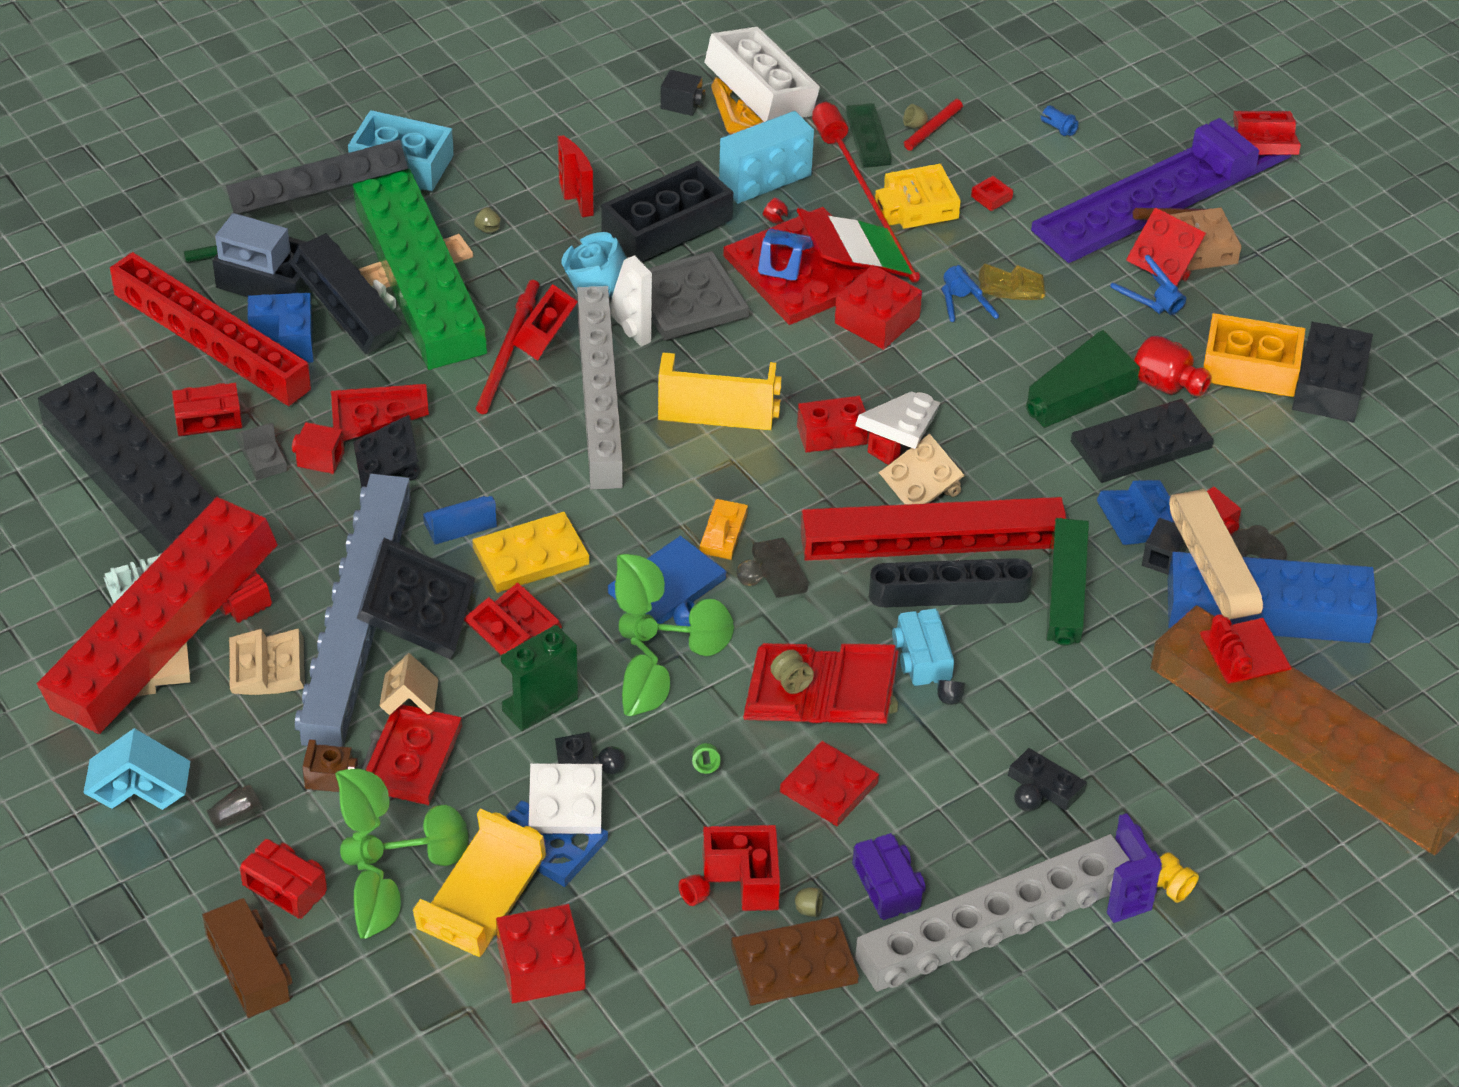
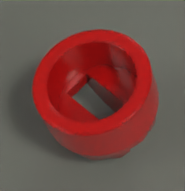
[763,197,789,224]
[679,874,710,906]

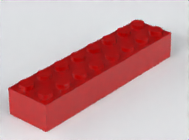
[36,497,278,735]

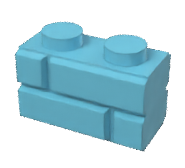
[892,608,954,686]

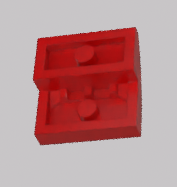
[1233,111,1300,155]
[558,135,593,217]
[464,582,562,655]

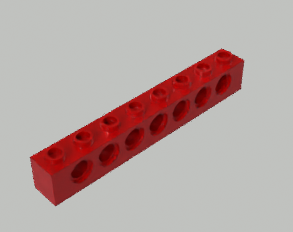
[110,252,311,407]

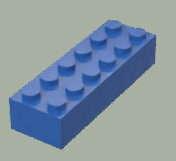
[1167,552,1377,643]

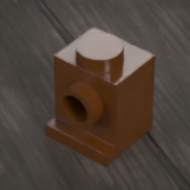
[302,739,358,792]

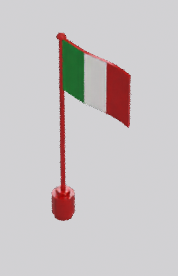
[797,102,920,283]

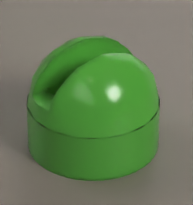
[692,743,720,774]

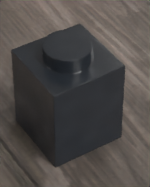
[660,70,706,116]
[1141,518,1187,575]

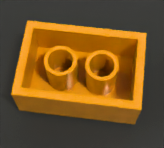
[1203,313,1306,397]

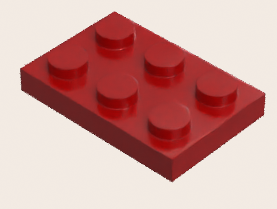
[366,704,462,805]

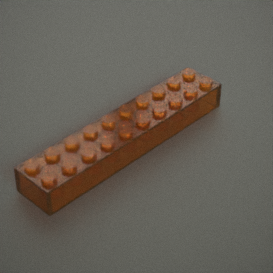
[1151,605,1459,856]

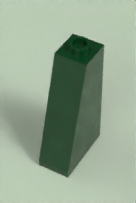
[1026,330,1140,428]
[1046,518,1089,645]

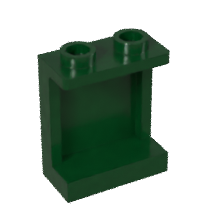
[501,625,578,732]

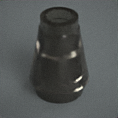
[206,784,263,829]

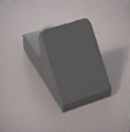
[235,423,287,480]

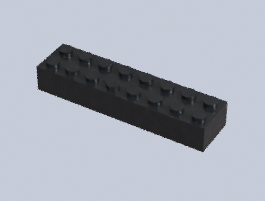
[38,371,214,554]

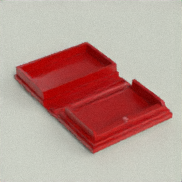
[743,643,899,724]

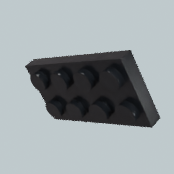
[1071,399,1214,483]

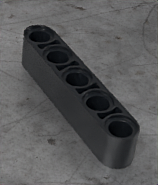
[868,558,1033,608]

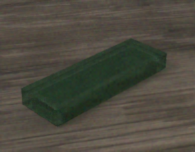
[846,103,892,168]

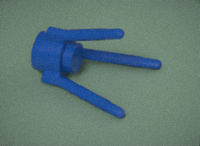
[1110,255,1186,315]
[941,265,999,322]

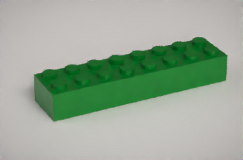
[353,169,487,370]

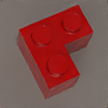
[702,825,780,911]

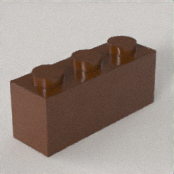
[202,898,293,1018]

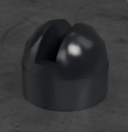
[937,680,965,705]

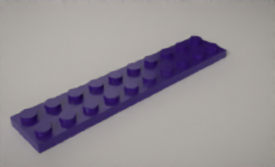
[1031,127,1291,263]

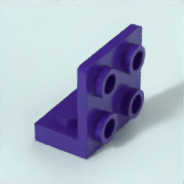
[1107,813,1162,923]

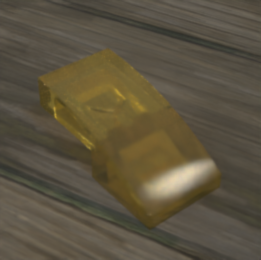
[979,264,1045,300]

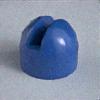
[673,599,695,626]

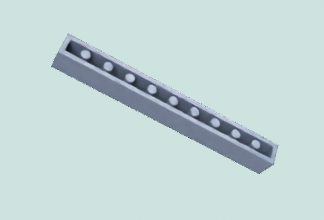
[295,474,411,747]

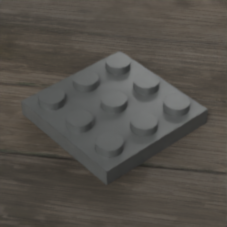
[648,251,749,340]

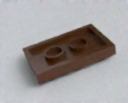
[731,916,859,1006]

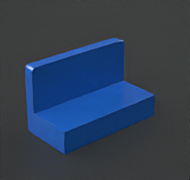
[423,496,497,545]

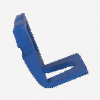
[758,228,815,280]

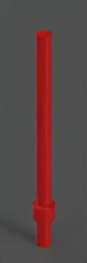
[476,280,540,414]

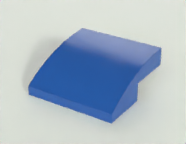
[1097,480,1175,545]

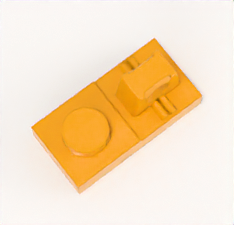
[700,499,748,560]

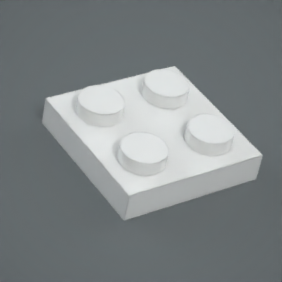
[529,764,602,834]

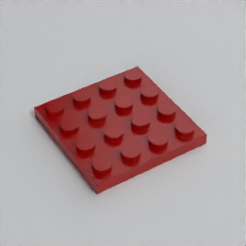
[723,207,889,325]

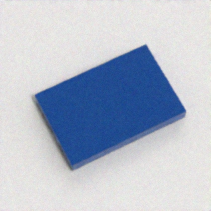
[608,536,726,624]

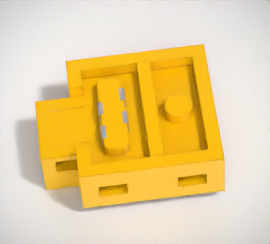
[875,164,961,229]

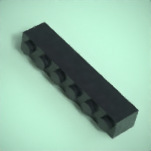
[226,139,410,215]

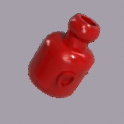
[1134,336,1212,396]

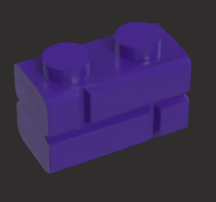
[1192,118,1260,182]
[852,833,926,920]

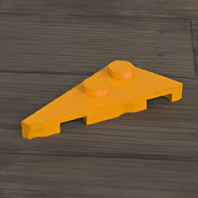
[711,77,764,135]

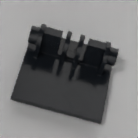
[353,415,420,487]

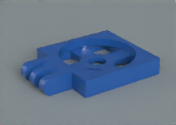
[507,801,608,887]

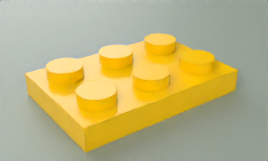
[472,512,589,593]

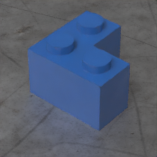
[248,293,313,363]

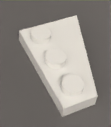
[609,255,652,346]
[855,391,940,449]

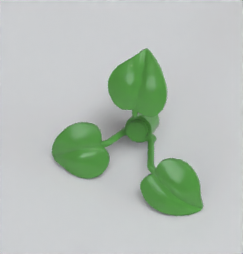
[615,554,734,716]
[335,769,469,939]

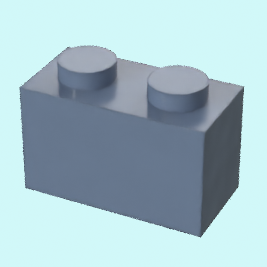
[215,213,290,274]

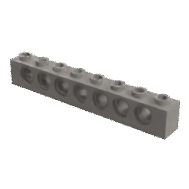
[577,286,622,490]
[855,834,1130,992]

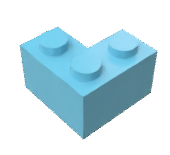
[83,728,190,810]

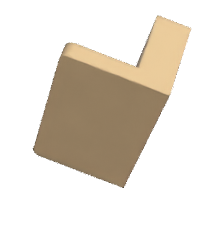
[379,653,438,715]

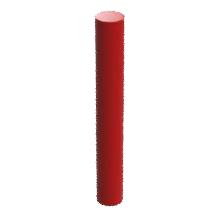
[904,99,963,151]

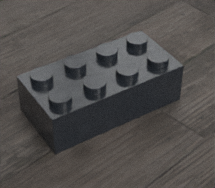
[601,160,734,262]

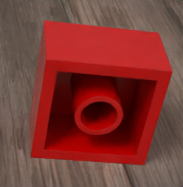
[835,265,922,350]
[496,904,585,1004]

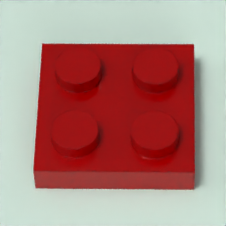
[780,741,879,827]

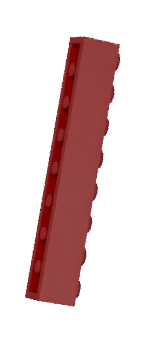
[801,497,1067,561]

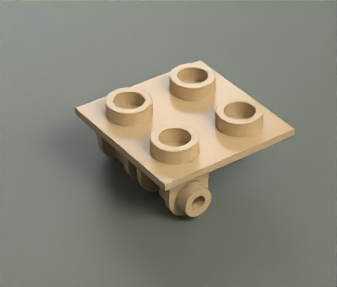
[879,434,965,505]

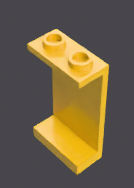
[658,353,782,430]
[413,808,546,957]

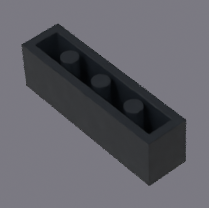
[290,233,403,355]

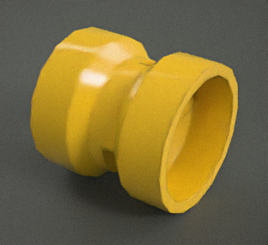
[1157,852,1199,903]

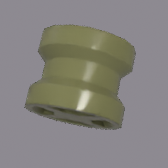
[771,650,814,694]

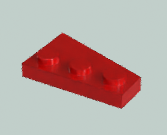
[331,384,429,441]

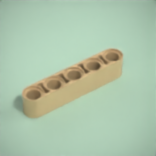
[1169,489,1263,620]

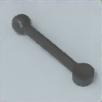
[361,730,382,770]

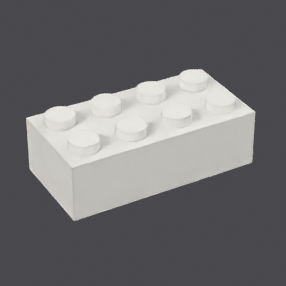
[704,27,820,122]

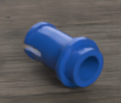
[1041,105,1079,136]

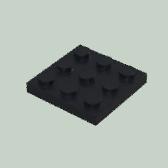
[356,537,475,659]

